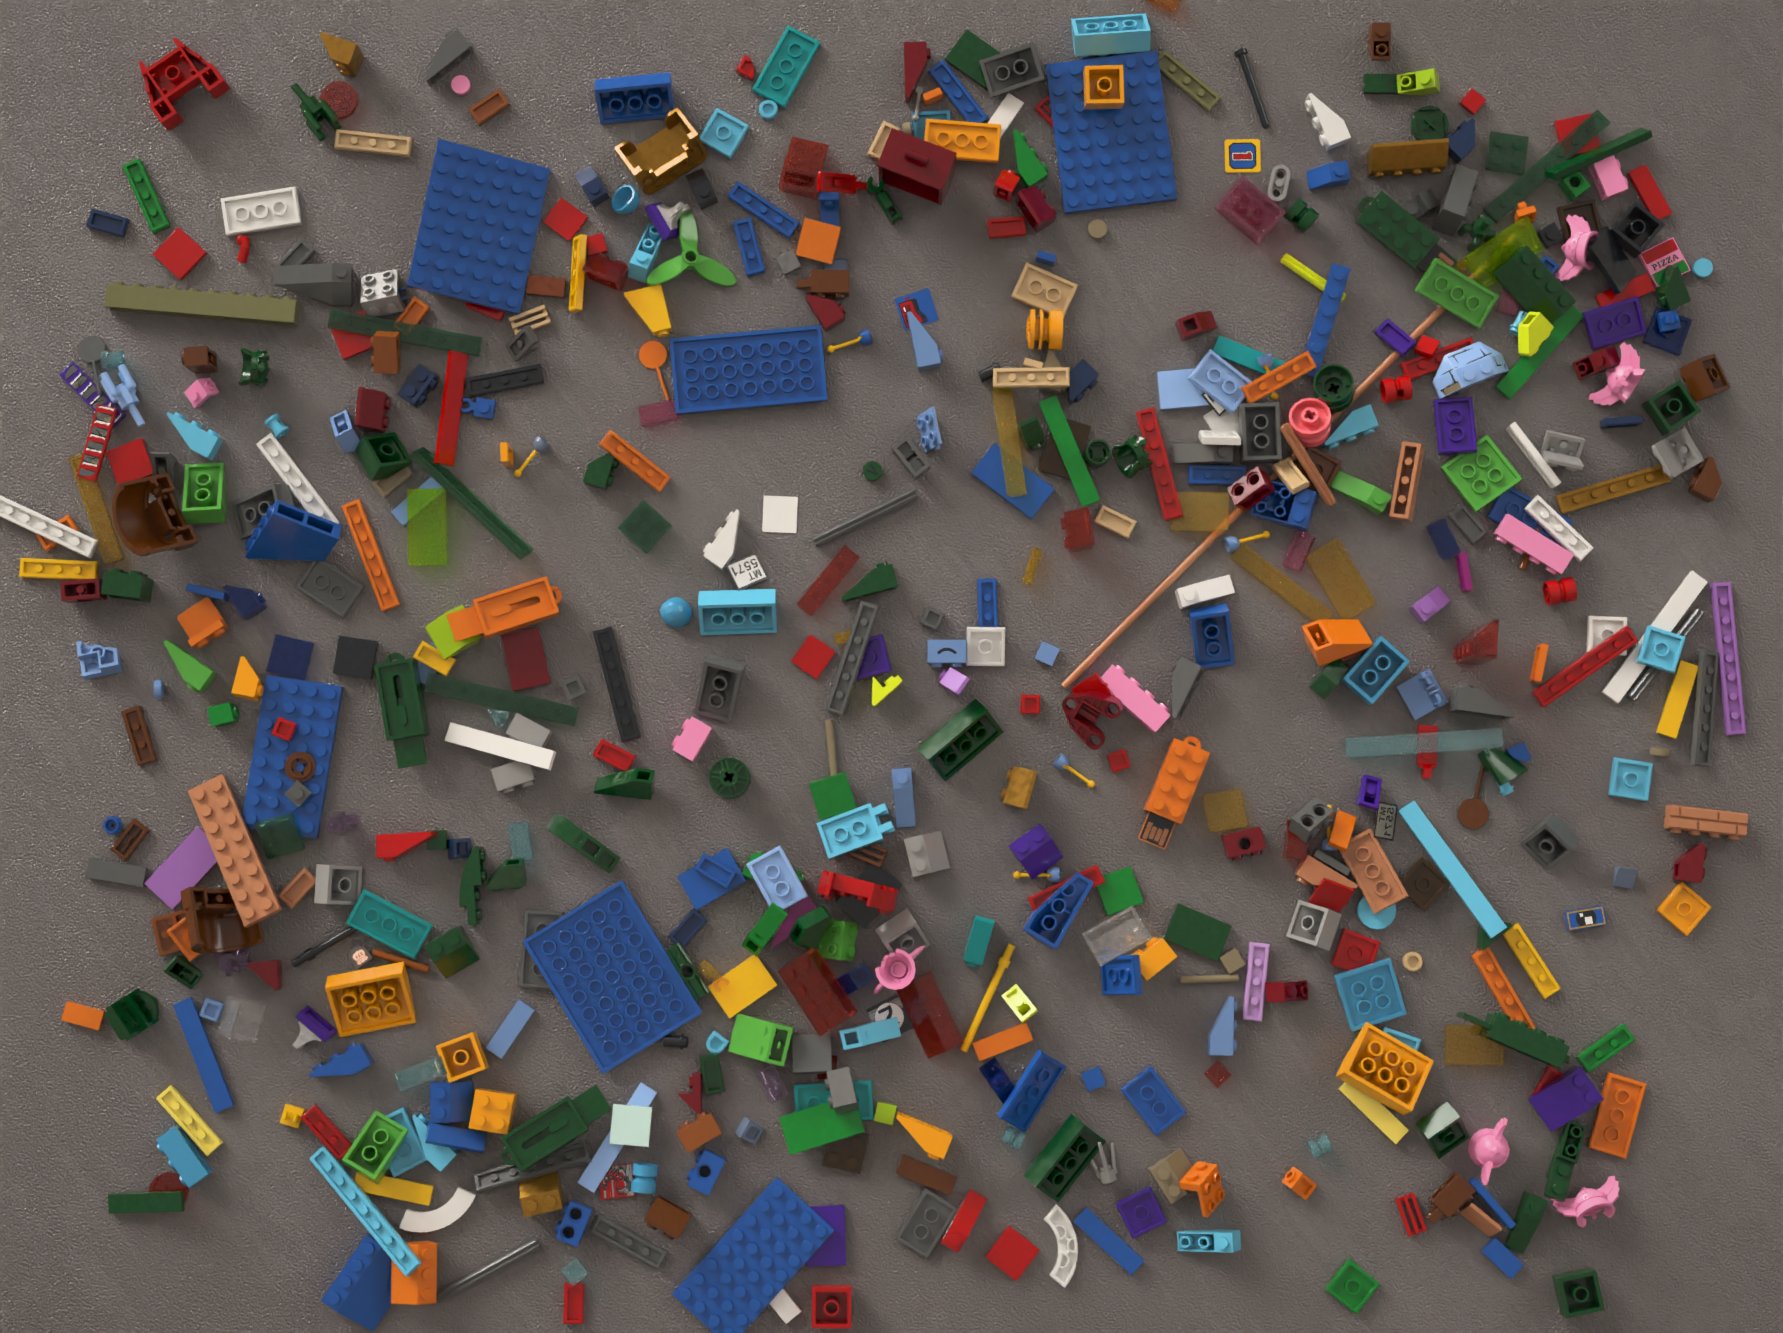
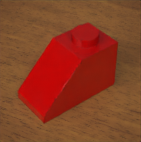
[993,170,1020,202]

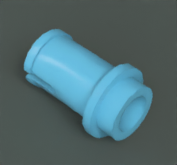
[1509,311,1528,336]
[1493,776,1514,796]

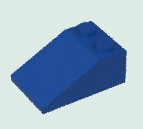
[1188,603,1235,668]

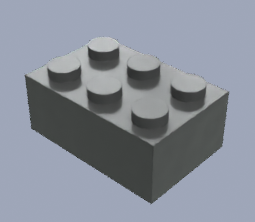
[1238,402,1282,464]

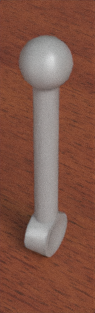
[912,87,923,122]

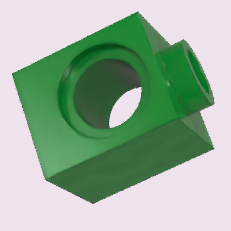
[1557,170,1591,202]
[207,702,240,728]

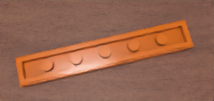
[342,499,401,612]
[1470,946,1536,1029]

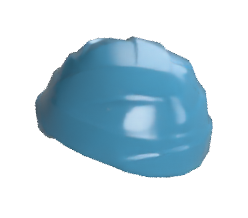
[611,185,640,214]
[660,597,692,628]

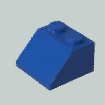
[430,1081,473,1123]

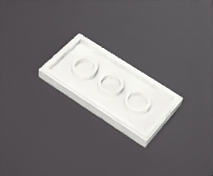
[221,187,302,237]

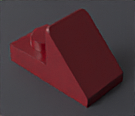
[677,1072,702,1113]

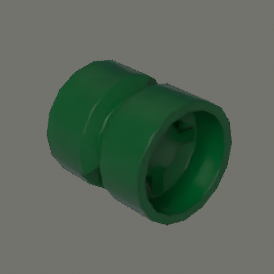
[1284,198,1320,233]
[1084,439,1111,468]

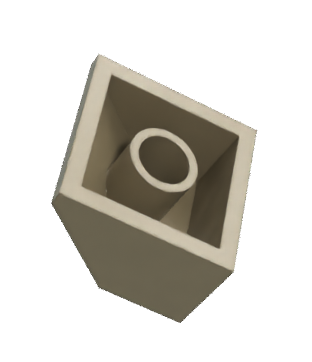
[1148,1147,1193,1204]

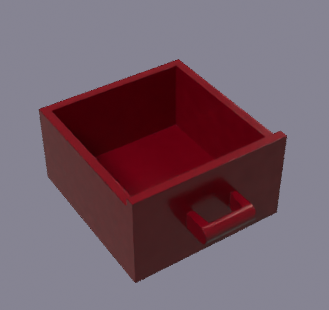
[877,128,957,206]

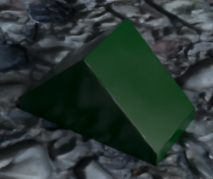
[1477,922,1513,950]
[163,955,204,989]

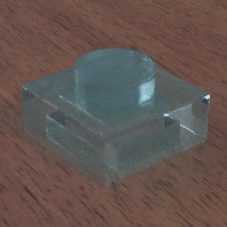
[561,1258,589,1286]

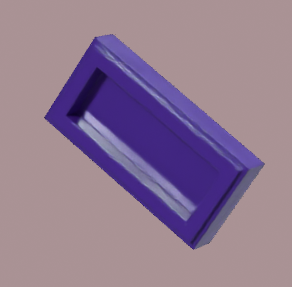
[1375,318,1416,357]

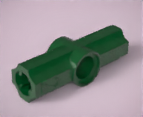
[665,942,710,1000]

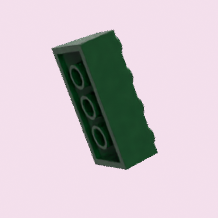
[1492,245,1576,323]
[918,699,1003,782]
[1023,1114,1106,1203]

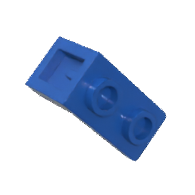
[820,192,839,226]

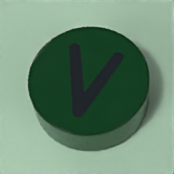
[863,461,882,481]

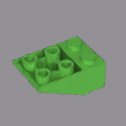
[728,1013,794,1067]

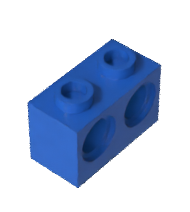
[554,1199,594,1247]

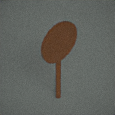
[1458,764,1489,829]

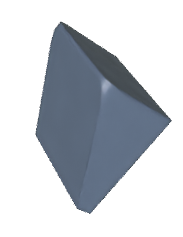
[1613,867,1638,889]
[735,1117,765,1145]

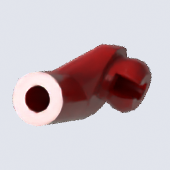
[236,235,250,263]

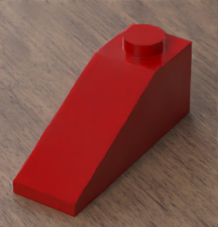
[376,831,438,862]

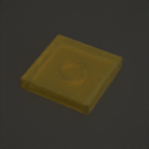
[1202,788,1248,833]

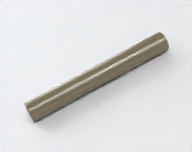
[825,720,838,776]
[1180,974,1239,984]

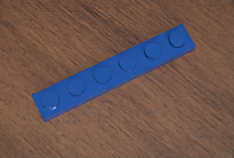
[1304,263,1351,378]

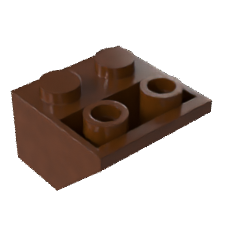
[644,1195,692,1240]

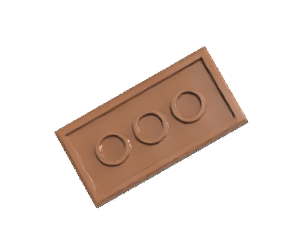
[1338,828,1409,915]

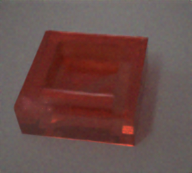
[1203,1060,1231,1088]

